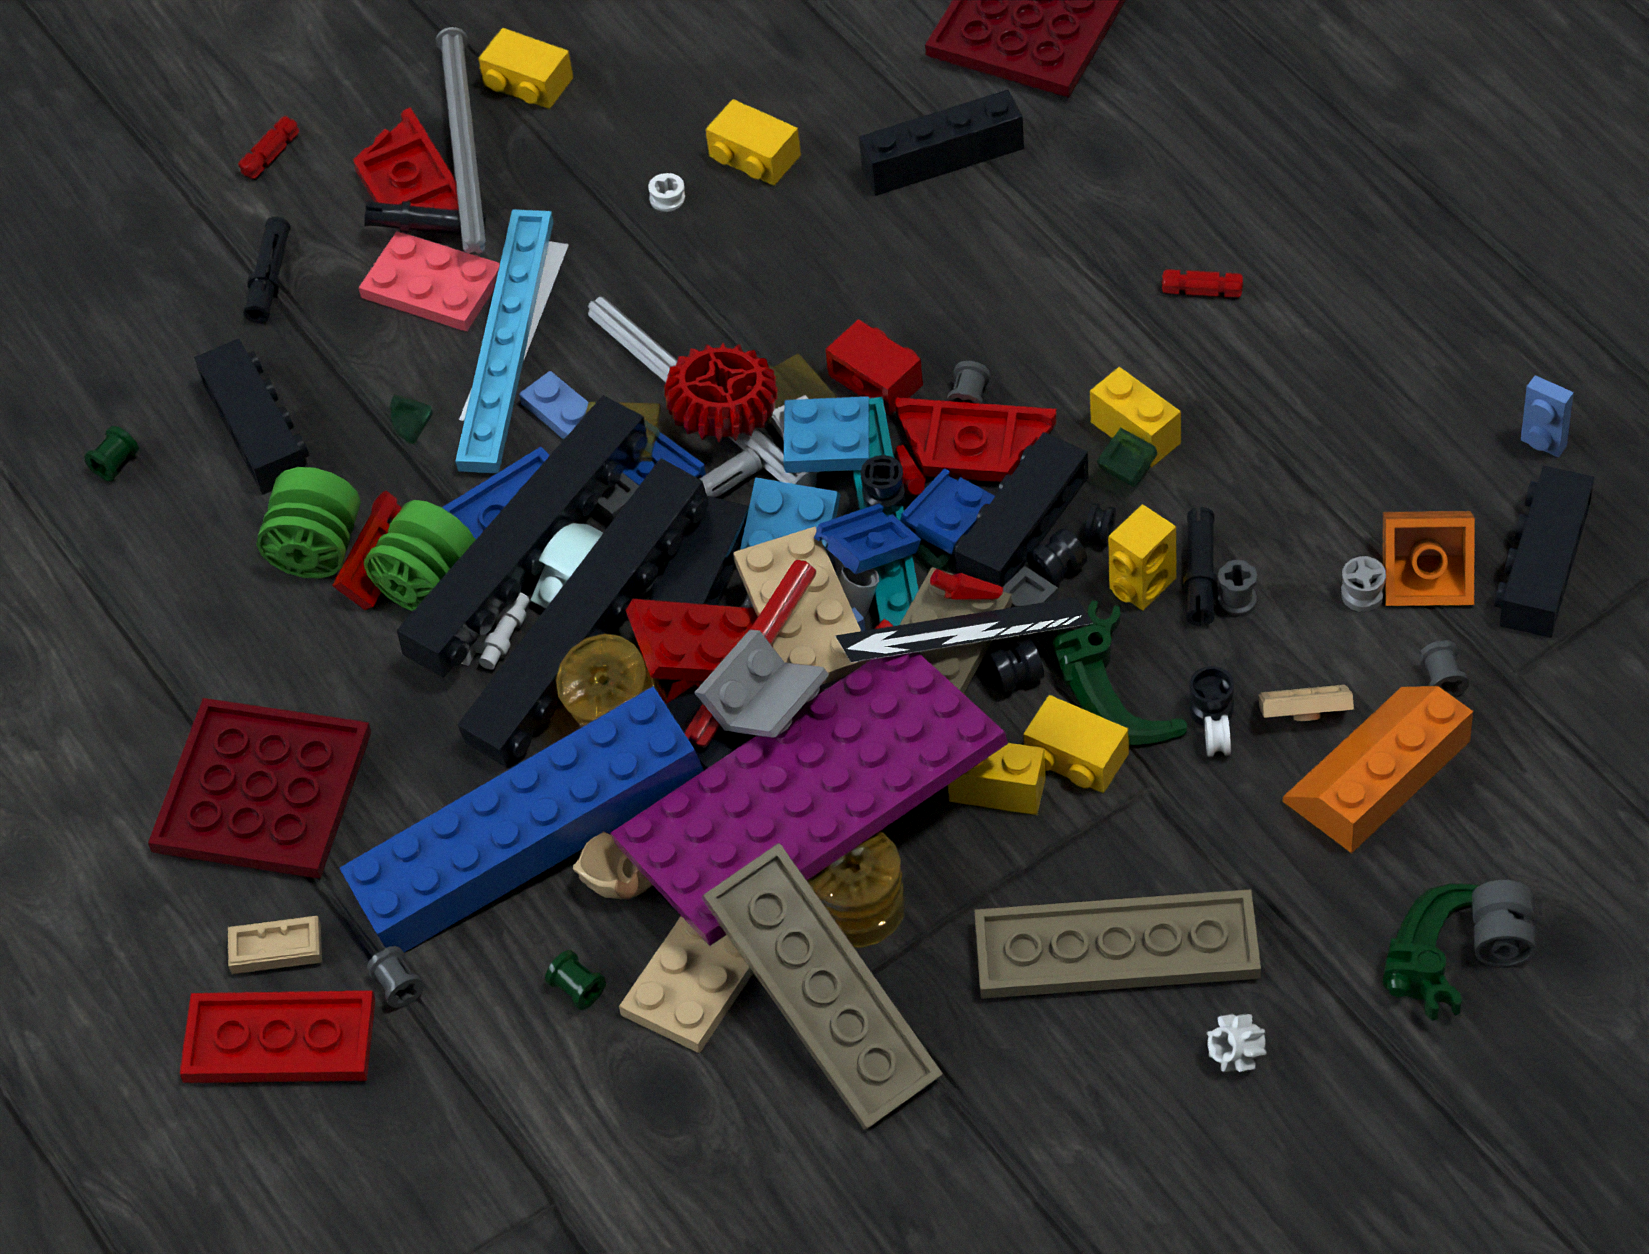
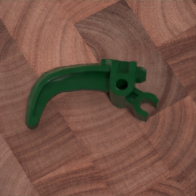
[1053,600,1187,745]
[1383,883,1480,1021]

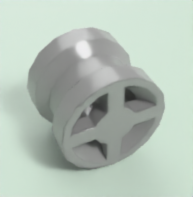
[1341,556,1386,612]

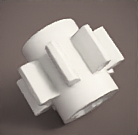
[1207,1014,1266,1072]

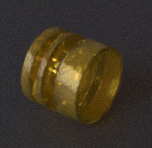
[556,634,667,727]
[807,831,905,948]

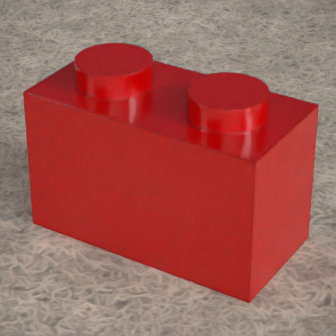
[825,319,923,415]

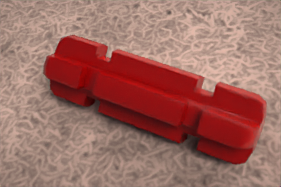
[238,116,299,179]
[1162,269,1243,298]

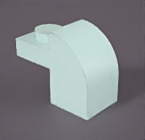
[531,523,603,608]

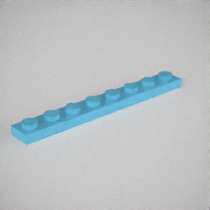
[455,209,554,473]

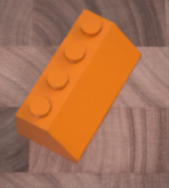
[1283,686,1473,853]

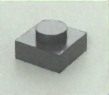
[595,473,639,522]
[1003,566,1058,608]

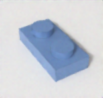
[519,371,593,440]
[1521,375,1574,458]

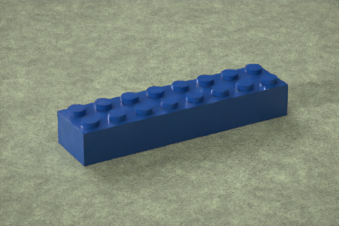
[339,686,704,952]

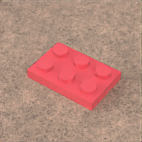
[359,231,500,332]

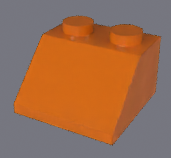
[1383,511,1475,606]

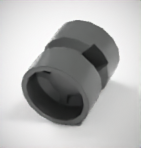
[1472,880,1536,967]

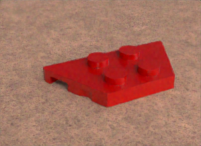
[353,107,459,210]
[895,397,1057,482]

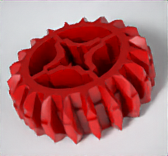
[664,342,778,442]

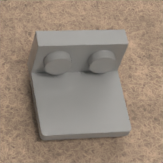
[694,630,829,738]

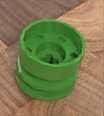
[256,467,361,579]
[364,500,476,611]

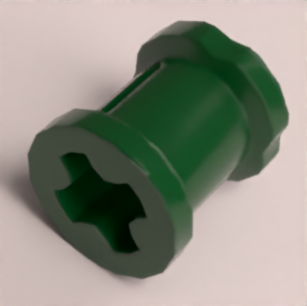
[84,426,139,481]
[545,950,606,1010]

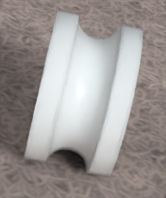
[648,173,685,212]
[1205,715,1231,757]

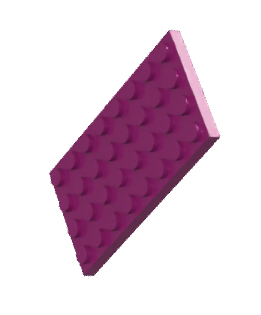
[611,652,1008,946]

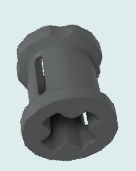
[946,361,991,404]
[1217,560,1257,617]
[1419,640,1469,697]
[367,946,424,1008]

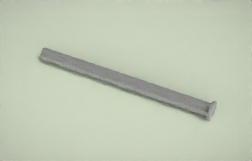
[436,27,486,254]
[588,297,817,488]

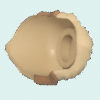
[573,832,652,900]

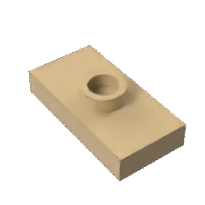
[1258,685,1354,721]
[228,915,322,974]

